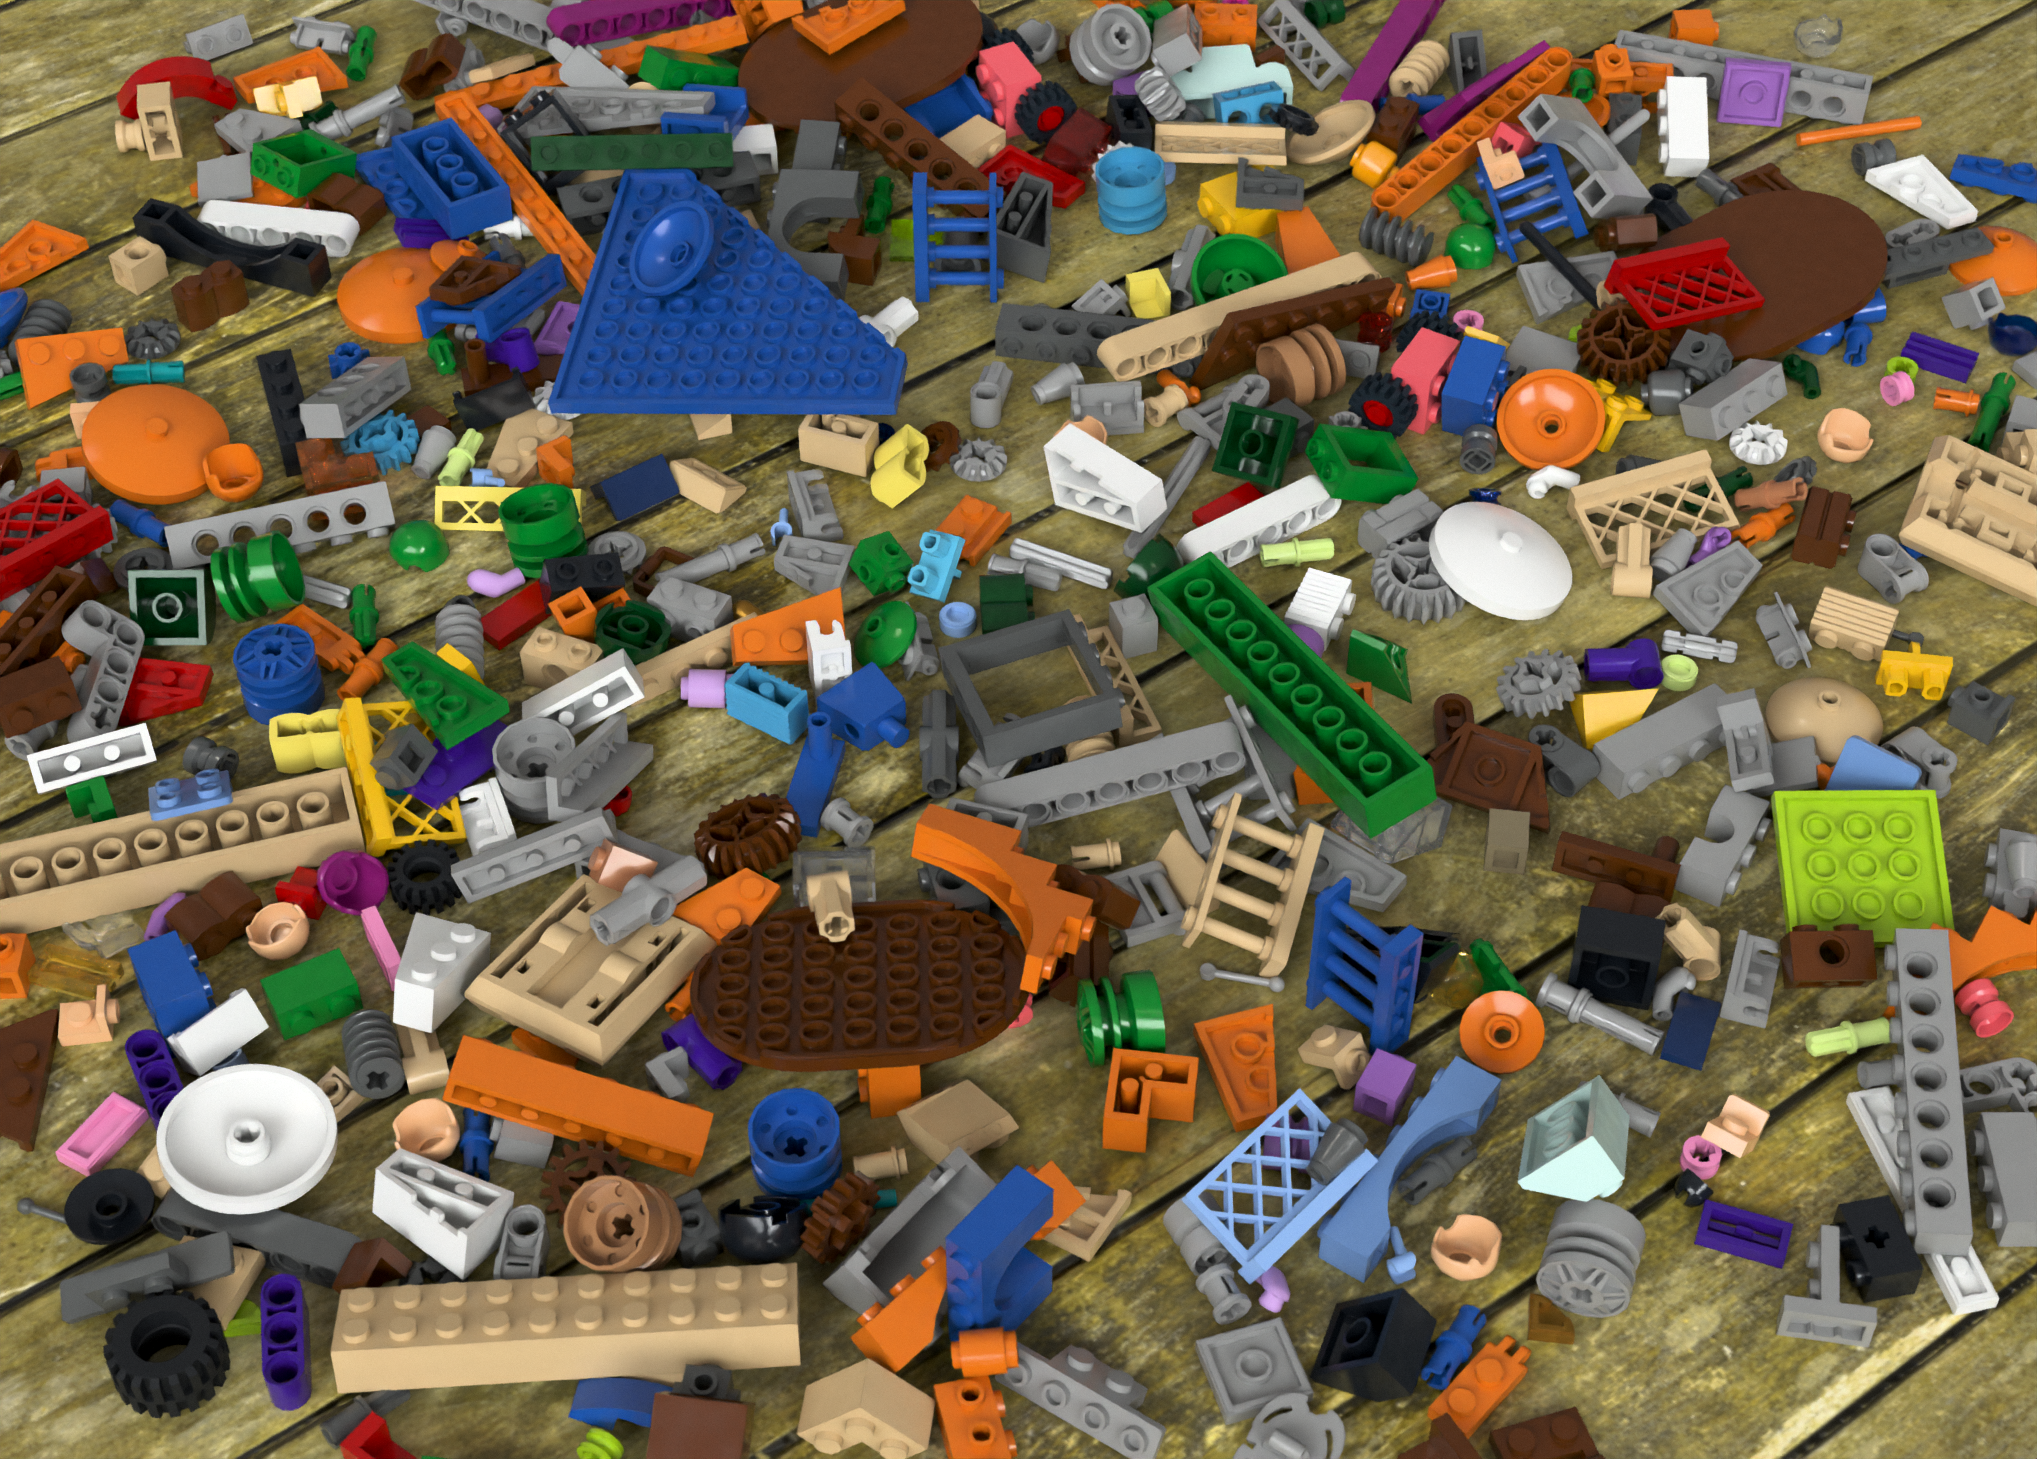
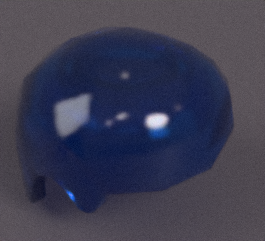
[1988,313,2037,357]

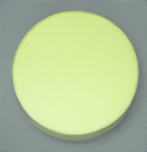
[1661,655,1698,691]

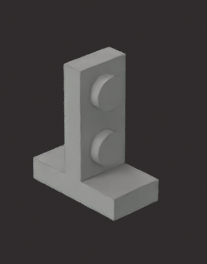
[1715,688,1775,793]
[1776,1224,1877,1348]

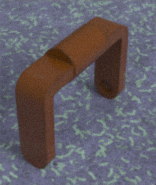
[633,547,694,598]

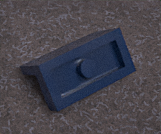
[590,454,680,522]

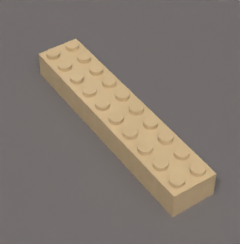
[0,767,366,934]
[331,1263,801,1394]

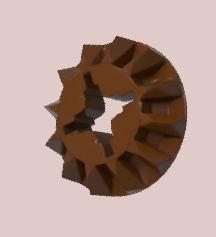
[920,421,963,473]

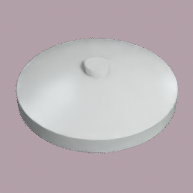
[1429,502,1572,620]
[156,1064,338,1214]

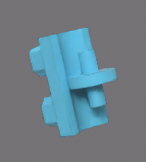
[907,529,965,603]

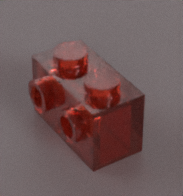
[1041,107,1113,178]

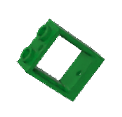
[250,129,357,198]
[1304,424,1419,504]

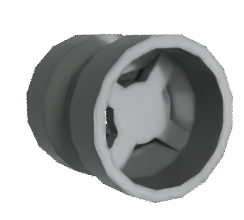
[1851,138,1896,176]
[70,363,111,403]
[1459,424,1498,475]
[182,736,239,779]

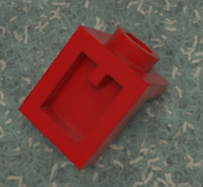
[275,866,327,920]

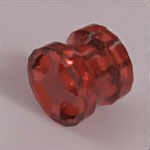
[1357,311,1393,353]

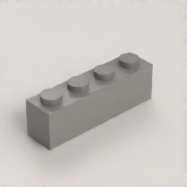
[1592,683,1727,800]

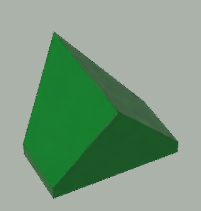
[1346,629,1412,704]

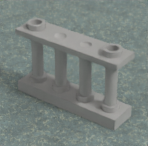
[1150,694,1297,871]

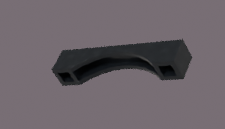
[132,198,332,297]

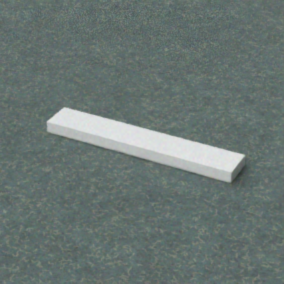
[1846,1085,2000,1316]

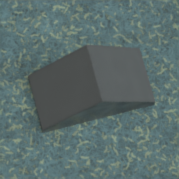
[1446,30,1487,94]

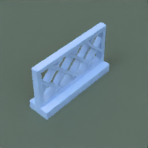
[1181,1088,1378,1285]

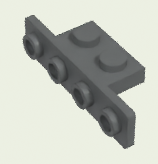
[1882,228,1994,289]
[60,1230,235,1324]

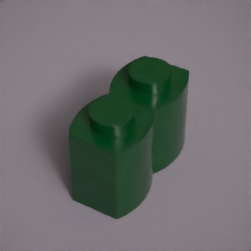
[979,573,1035,635]

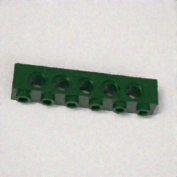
[530,133,734,172]

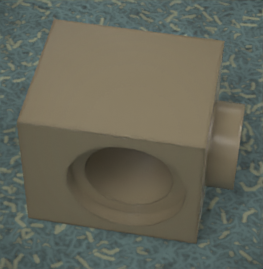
[1483,808,1530,875]

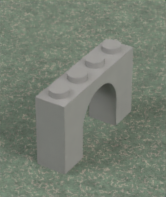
[1518,94,1653,219]

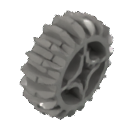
[1370,536,1467,625]

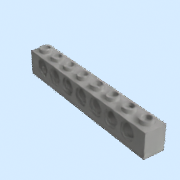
[1615,29,1874,125]
[1884,928,1973,1256]

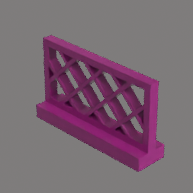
[1417,40,1550,142]

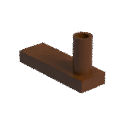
[461,338,564,397]
[1552,831,1681,903]

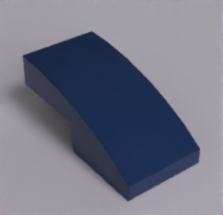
[1660,991,1722,1071]

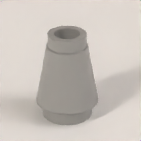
[1031,362,1085,405]
[411,425,457,480]
[1649,528,1697,582]
[2004,835,2037,899]

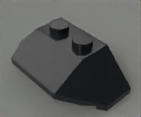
[1340,926,1462,1004]

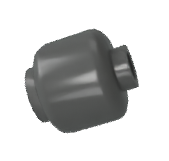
[1641,369,1694,416]

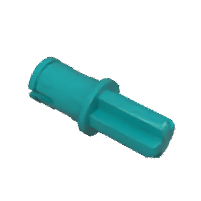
[112,359,185,384]

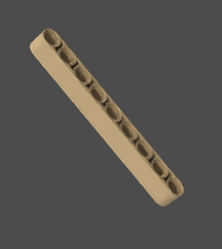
[1097,252,1381,382]

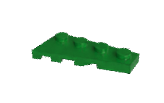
[381,641,510,750]

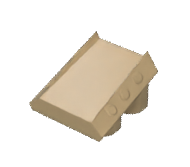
[897,1078,1019,1165]

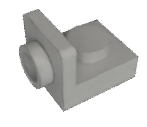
[1071,279,1132,317]
[645,1046,690,1103]

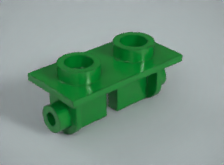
[1457,938,1536,1006]

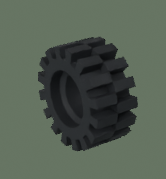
[387,839,462,916]

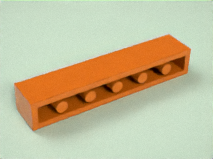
[442,1035,714,1178]

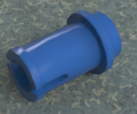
[1843,322,1873,367]

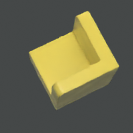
[1125,268,1171,320]

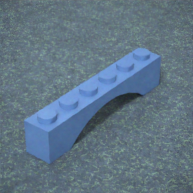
[1317,1056,1501,1283]

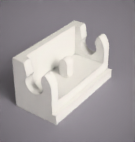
[805,620,852,705]
[459,777,517,856]
[167,988,269,1076]

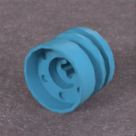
[1095,147,1167,235]

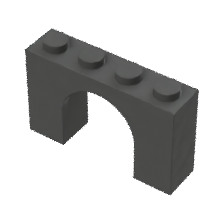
[767,169,865,301]

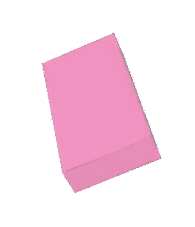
[361,905,401,991]
[55,1091,149,1177]

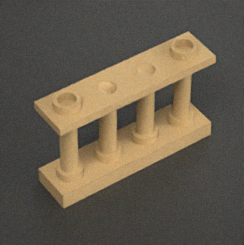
[1180,792,1325,979]

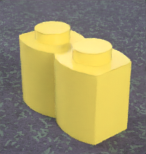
[871,424,929,508]
[269,709,347,774]

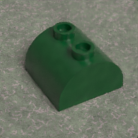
[1212,402,1300,490]
[128,569,216,646]

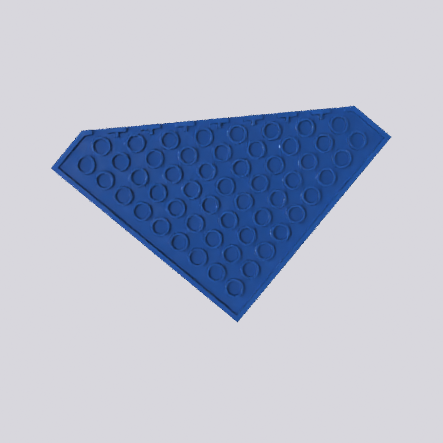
[548,169,908,415]

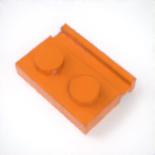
[935,494,1012,567]

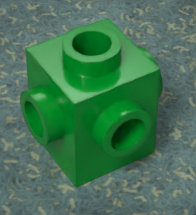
[849,531,914,596]

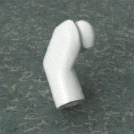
[1526,465,1580,499]

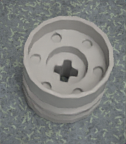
[492,717,576,824]
[1536,1199,1646,1318]

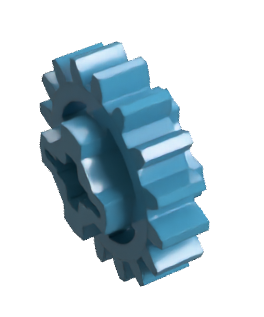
[340,410,421,476]

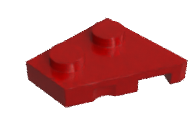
[118,658,214,726]

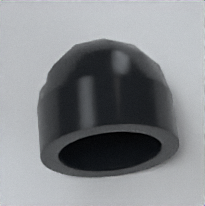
[1674,1168,1714,1207]

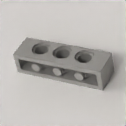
[299,356,411,438]

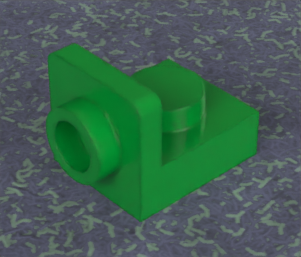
[65,775,118,823]

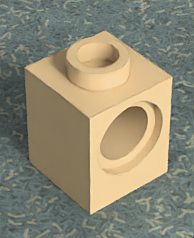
[109,236,169,296]

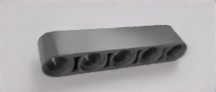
[151,1187,362,1289]

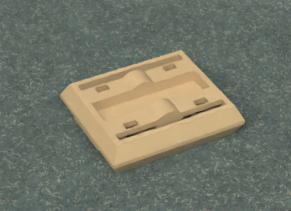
[1899,435,2037,607]
[464,874,717,1069]

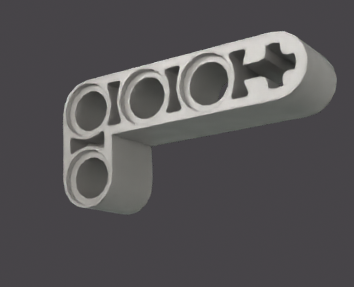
[61,600,145,743]

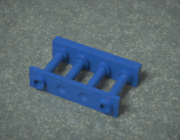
[1475,142,1588,263]
[912,172,1004,303]
[415,251,567,343]
[1306,876,1424,1056]

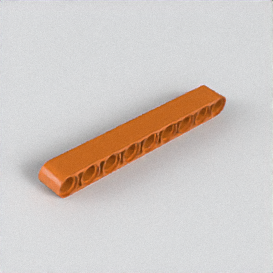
[1370,47,1572,223]

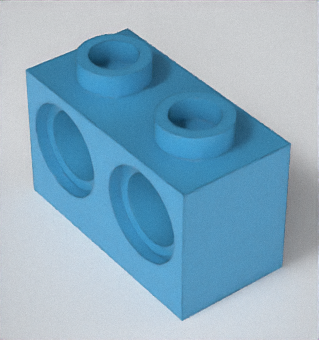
[1212,81,1284,124]

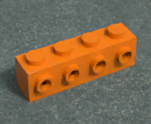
[934,1375,1017,1459]

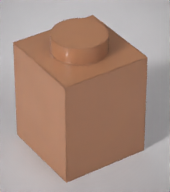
[588,838,658,893]

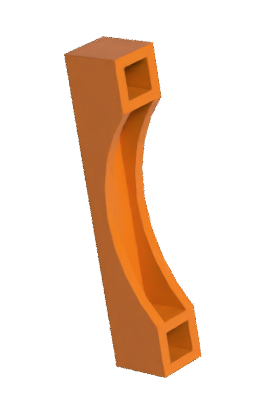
[850,1160,1086,1374]

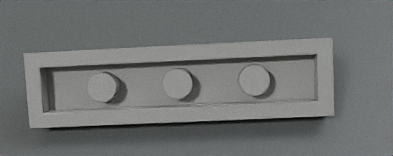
[1257,0,1356,92]
[545,712,654,822]
[451,807,618,904]

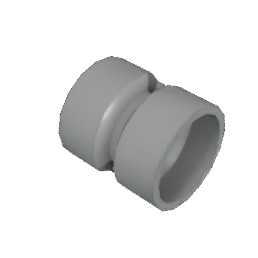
[1163,1191,1242,1276]

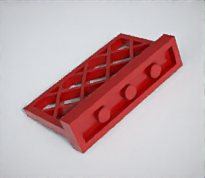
[1603,237,1766,331]
[0,479,114,602]

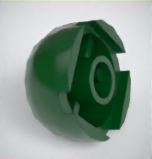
[1113,533,1184,604]
[593,600,672,666]

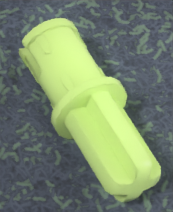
[438,428,484,486]
[1260,538,1335,568]
[1805,1017,1890,1057]

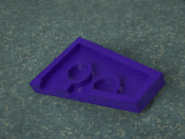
[403,720,508,810]

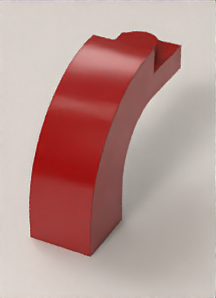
[116,56,237,120]

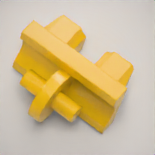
[1875,642,1953,701]

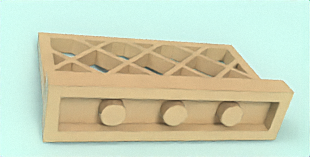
[1155,121,1287,165]
[1567,449,1740,570]

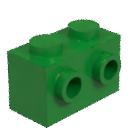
[260,948,363,1041]

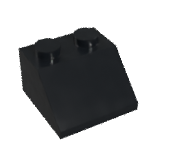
[1310,1288,1437,1402]

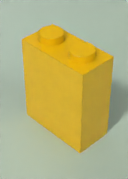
[1197,165,1284,238]

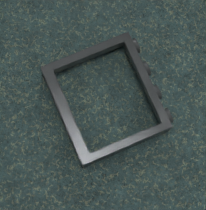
[938,609,1125,768]

